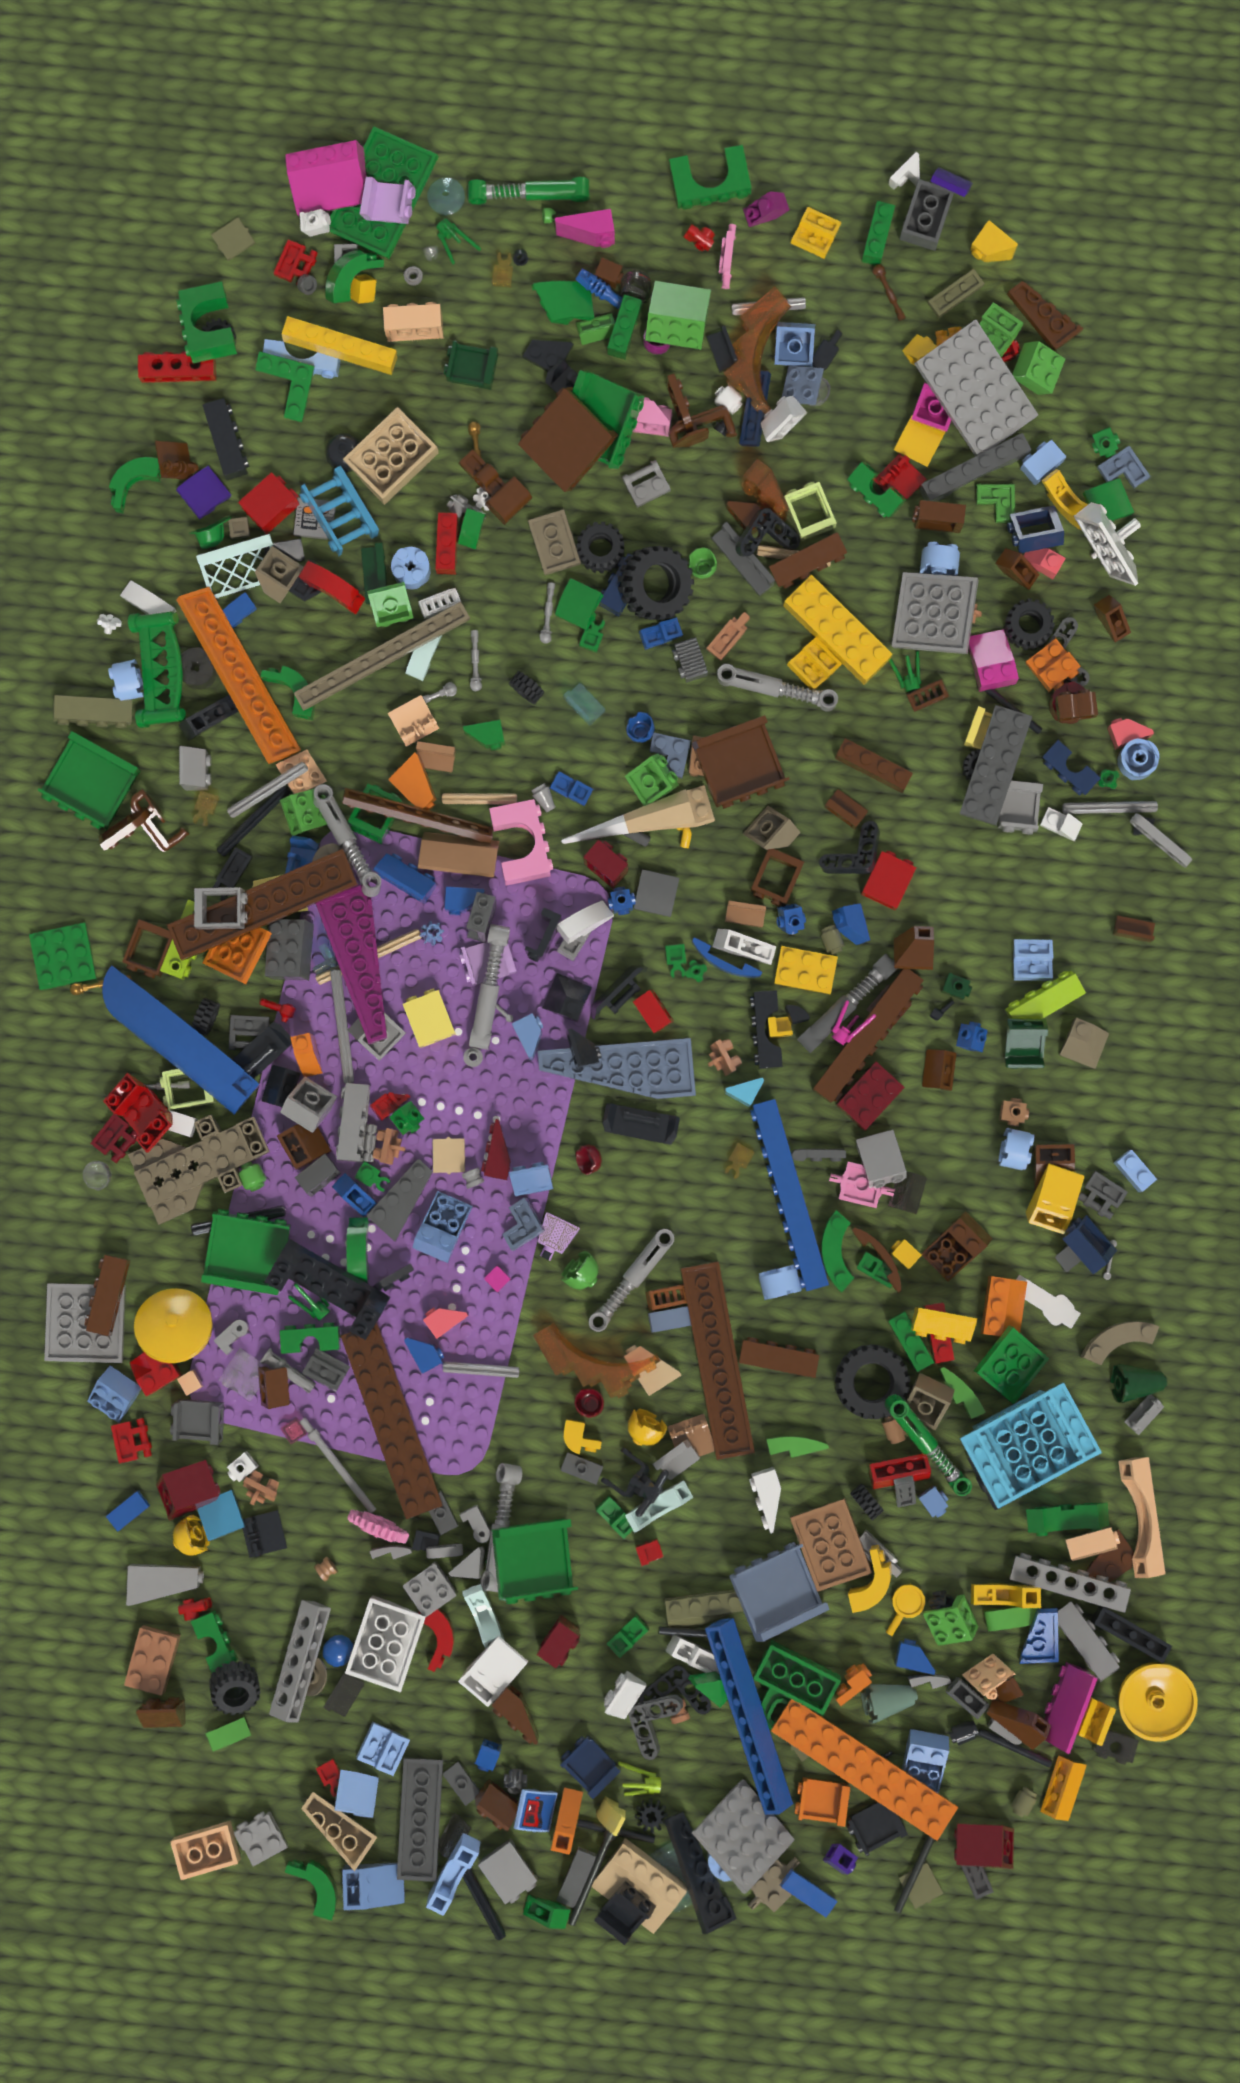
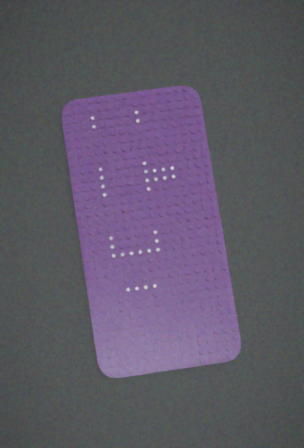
[190,831,613,1475]

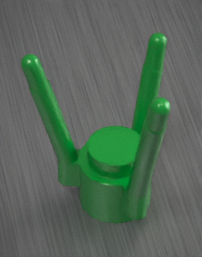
[436,219,481,264]
[889,651,922,692]
[288,1284,330,1321]

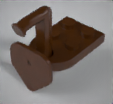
[667,374,737,448]
[99,788,190,851]

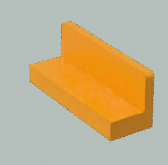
[1040,1755,1086,1821]

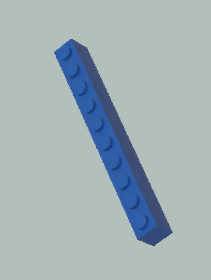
[750,1099,829,1291]
[705,1618,793,1815]

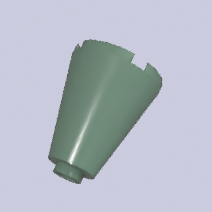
[861,1684,917,1724]

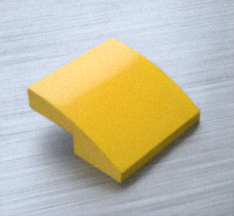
[791,207,842,259]
[894,415,945,467]
[787,637,842,690]
[1077,1697,1116,1746]

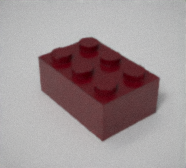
[583,839,628,889]
[836,1062,905,1131]
[537,1615,580,1668]

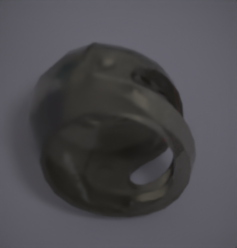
[621,269,652,304]

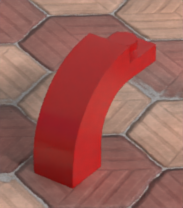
[298,561,366,614]
[418,1608,454,1672]

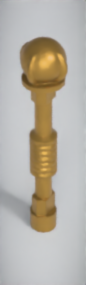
[468,422,481,457]
[70,974,132,995]

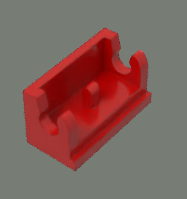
[633,989,674,1033]

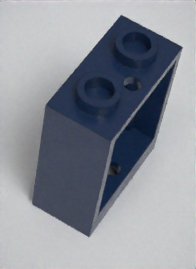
[1007,505,1064,553]
[1063,1215,1117,1274]

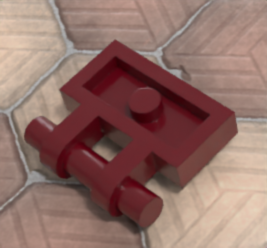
[90,1114,139,1164]

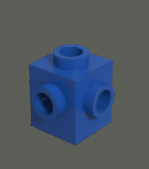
[607,887,636,915]
[777,904,806,934]
[956,1022,988,1052]

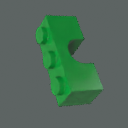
[862,201,895,265]
[607,295,642,360]
[847,462,907,517]
[887,1311,934,1372]
[280,1322,341,1354]
[191,1610,238,1673]

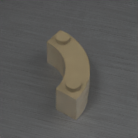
[1080,1321,1160,1365]

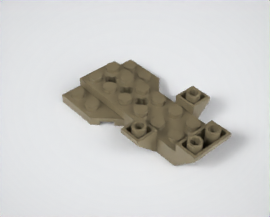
[128,1115,270,1225]

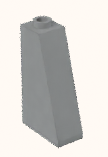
[126,1564,204,1606]

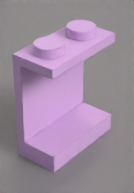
[360,177,415,224]
[459,942,517,986]

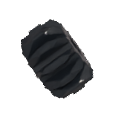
[635,1798,668,1833]

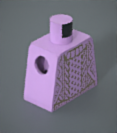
[538,1212,580,1261]

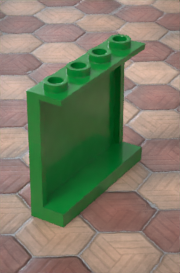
[572,370,645,469]
[37,731,141,830]
[201,1209,291,1295]
[492,1518,578,1604]

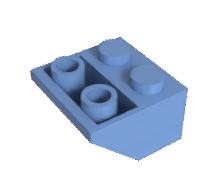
[87,1366,141,1423]

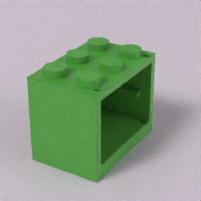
[645,281,711,350]

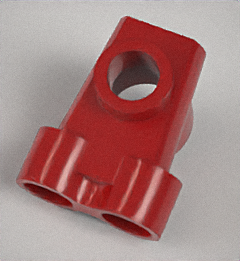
[683,224,715,251]
[178,1597,212,1621]

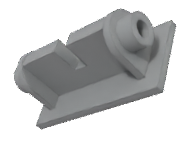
[447,494,487,520]
[1124,1395,1164,1435]

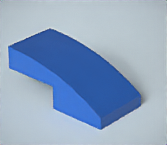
[223,593,257,628]
[639,618,683,650]
[549,771,593,806]
[106,1490,150,1532]

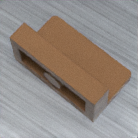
[416,741,456,773]
[725,901,766,928]

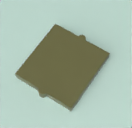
[211,218,255,261]
[899,1862,944,1909]

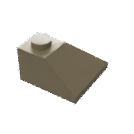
[255,546,304,604]
[743,806,801,850]
[1059,1018,1109,1069]

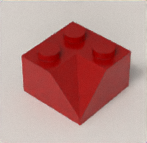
[130,1353,183,1397]

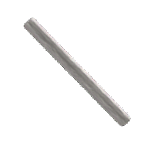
[330,969,354,1084]

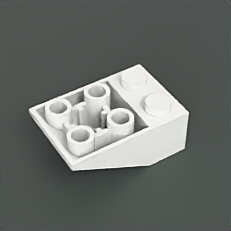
[749,1467,781,1533]
[458,1636,528,1707]
[604,1671,646,1719]

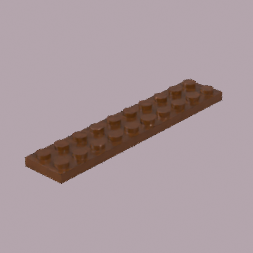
[167,849,358,961]
[681,1262,755,1460]
[341,1322,443,1519]

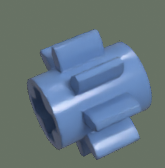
[419,921,444,946]

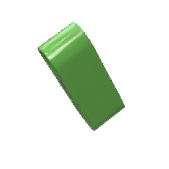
[984,1606,1041,1631]

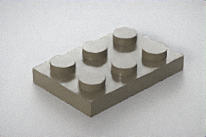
[528,509,581,575]

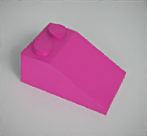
[555,209,615,248]
[969,629,1019,692]

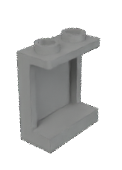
[998,781,1043,834]
[856,1130,906,1188]
[478,1838,538,1904]

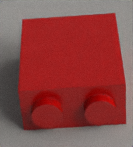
[238,472,300,534]
[861,850,917,911]

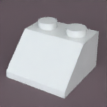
[760,396,807,442]

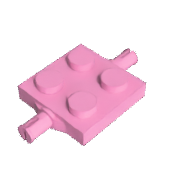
[719,224,736,289]
[829,1162,895,1208]

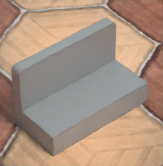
[653,1439,700,1480]

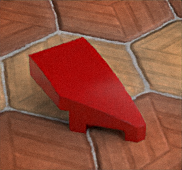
[370,1092,410,1121]

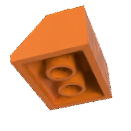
[981,1276,1027,1336]

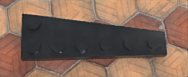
[664,1812,737,1934]

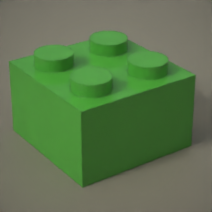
[1012,341,1065,395]

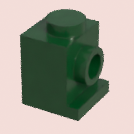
[941,973,972,1000]

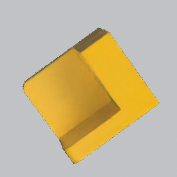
[350,274,376,304]
[767,1017,793,1038]

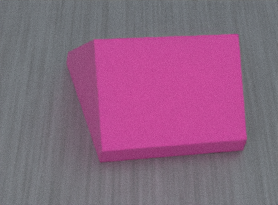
[911,383,951,432]

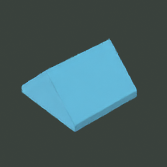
[724,1077,764,1107]

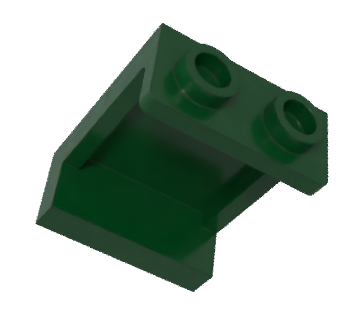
[444,340,499,390]
[1004,1019,1048,1069]

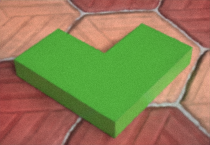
[976,484,1015,523]

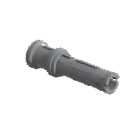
[260,1348,316,1393]

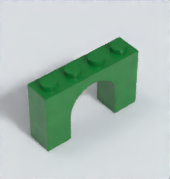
[669,145,752,210]
[176,281,237,363]

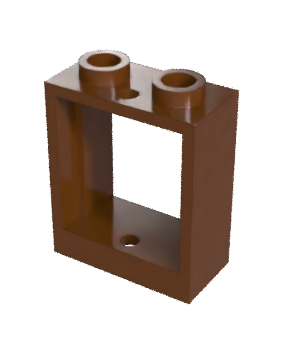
[912,500,966,533]
[751,849,804,907]
[122,919,172,979]

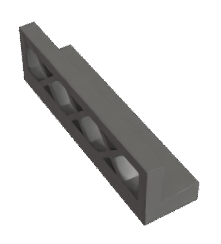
[711,522,775,597]

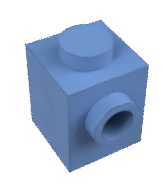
[917,1486,948,1518]

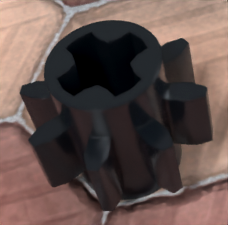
[929,1590,954,1610]

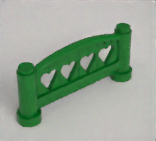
[128,611,186,728]

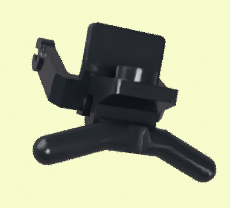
[601,1447,669,1517]

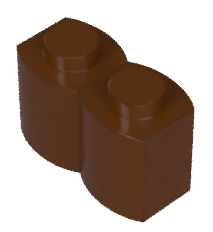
[1055,689,1098,722]

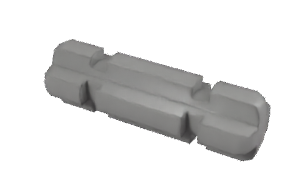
[363,1124,377,1162]

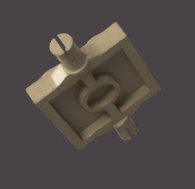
[747,1857,800,1912]

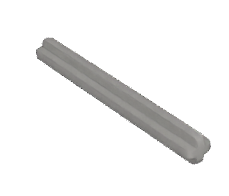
[227,762,308,818]
[1062,801,1158,814]

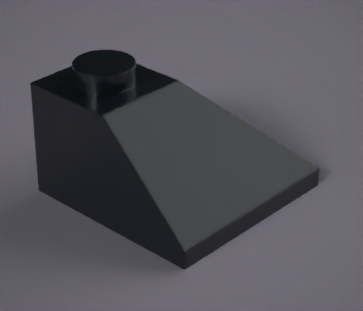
[542,973,592,1023]
[566,1028,602,1069]

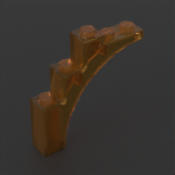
[724,287,792,414]
[533,1323,660,1398]

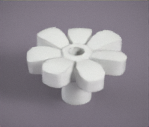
[473,487,490,511]
[97,614,122,634]

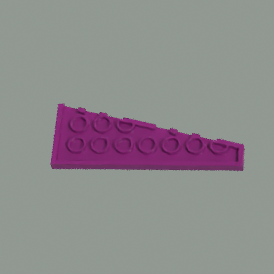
[316,883,387,1045]

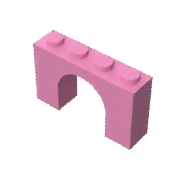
[489,799,553,886]

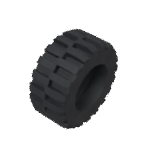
[618,546,694,620]
[834,1344,910,1420]

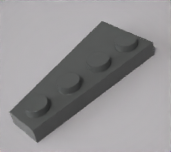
[367,1158,433,1242]

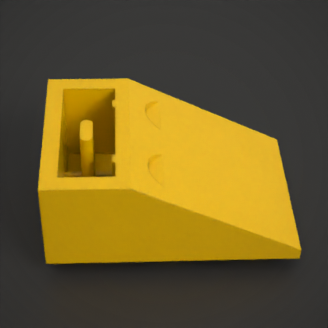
[1025,1163,1084,1234]

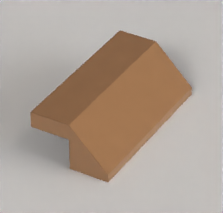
[418,832,500,877]

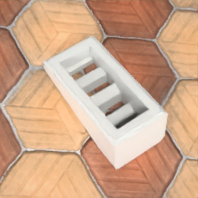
[418,588,461,619]

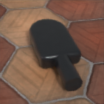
[812,330,843,371]

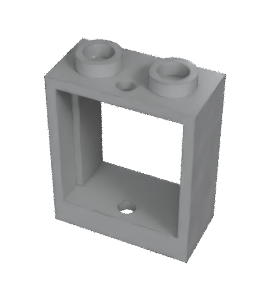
[194,888,248,929]

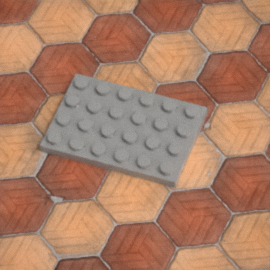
[914,320,1038,457]

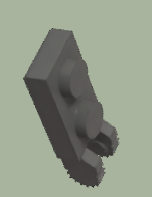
[791,1149,846,1162]

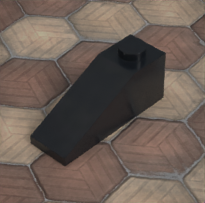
[178,695,239,741]

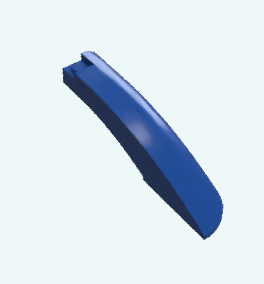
[102,966,259,1115]

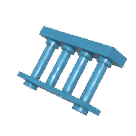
[299,466,379,556]

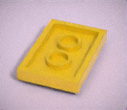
[774,946,838,995]

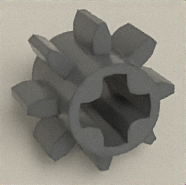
[504,1769,527,1794]

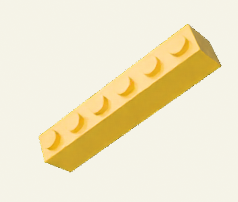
[282,316,397,375]

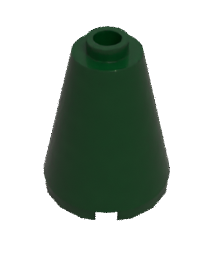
[1110,1364,1167,1403]

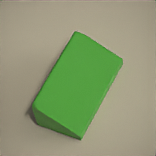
[576,313,615,345]

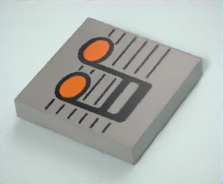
[294,498,336,540]

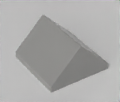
[448,1546,485,1579]

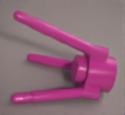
[831,1000,876,1046]

